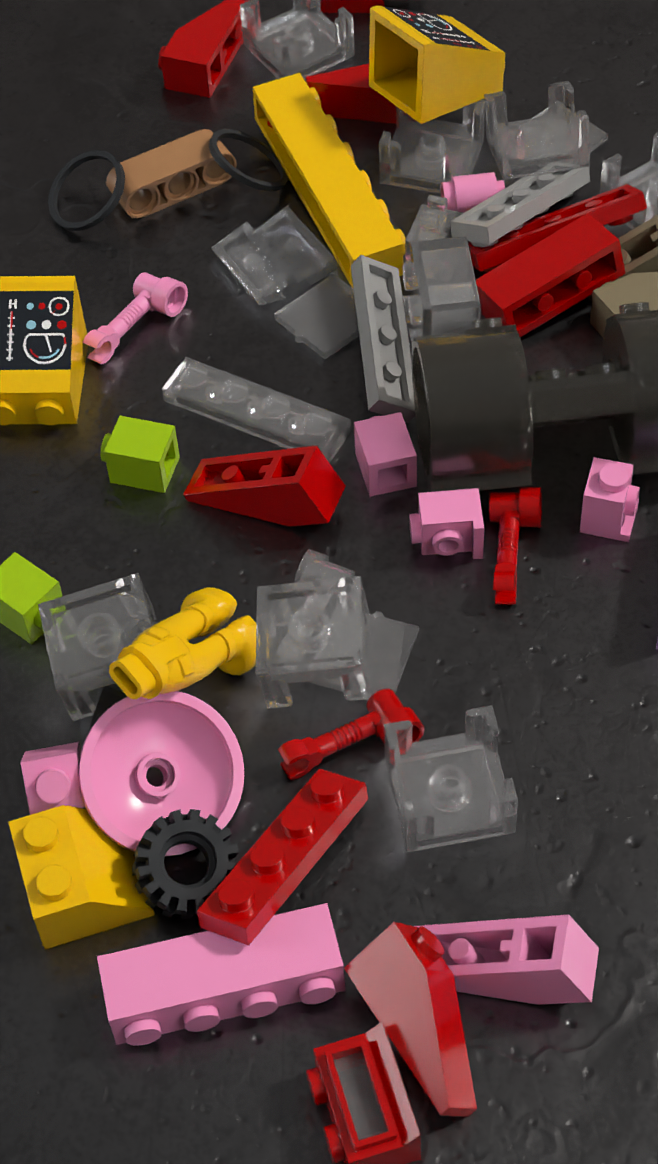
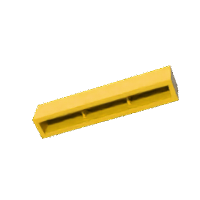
[252,73,408,291]

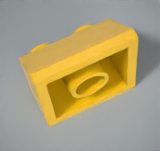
[8,805,155,950]

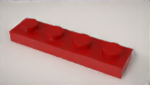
[463,184,647,273]
[197,768,368,946]

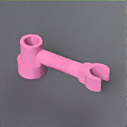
[83,272,188,364]

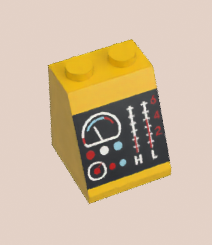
[369,6,505,124]
[0,276,88,425]

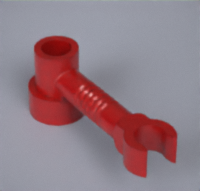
[489,487,542,604]
[277,689,425,780]

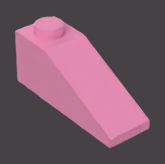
[415,915,599,1005]

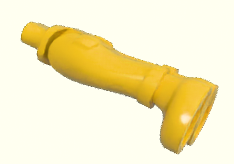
[109,587,262,700]

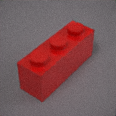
[473,213,626,343]

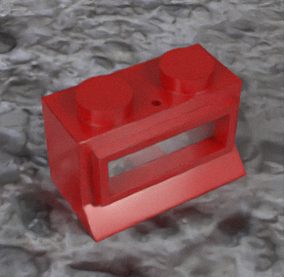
[306,1021,421,1164]

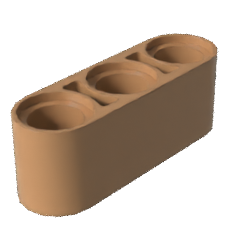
[106,129,237,218]

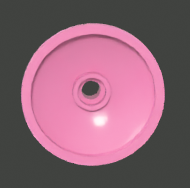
[79,691,244,857]

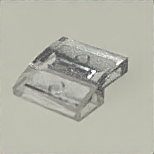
[211,206,339,306]

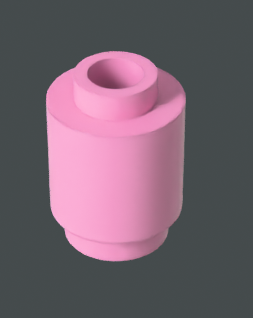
[440,172,505,218]

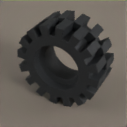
[132,809,239,919]

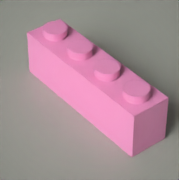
[97,903,346,1046]

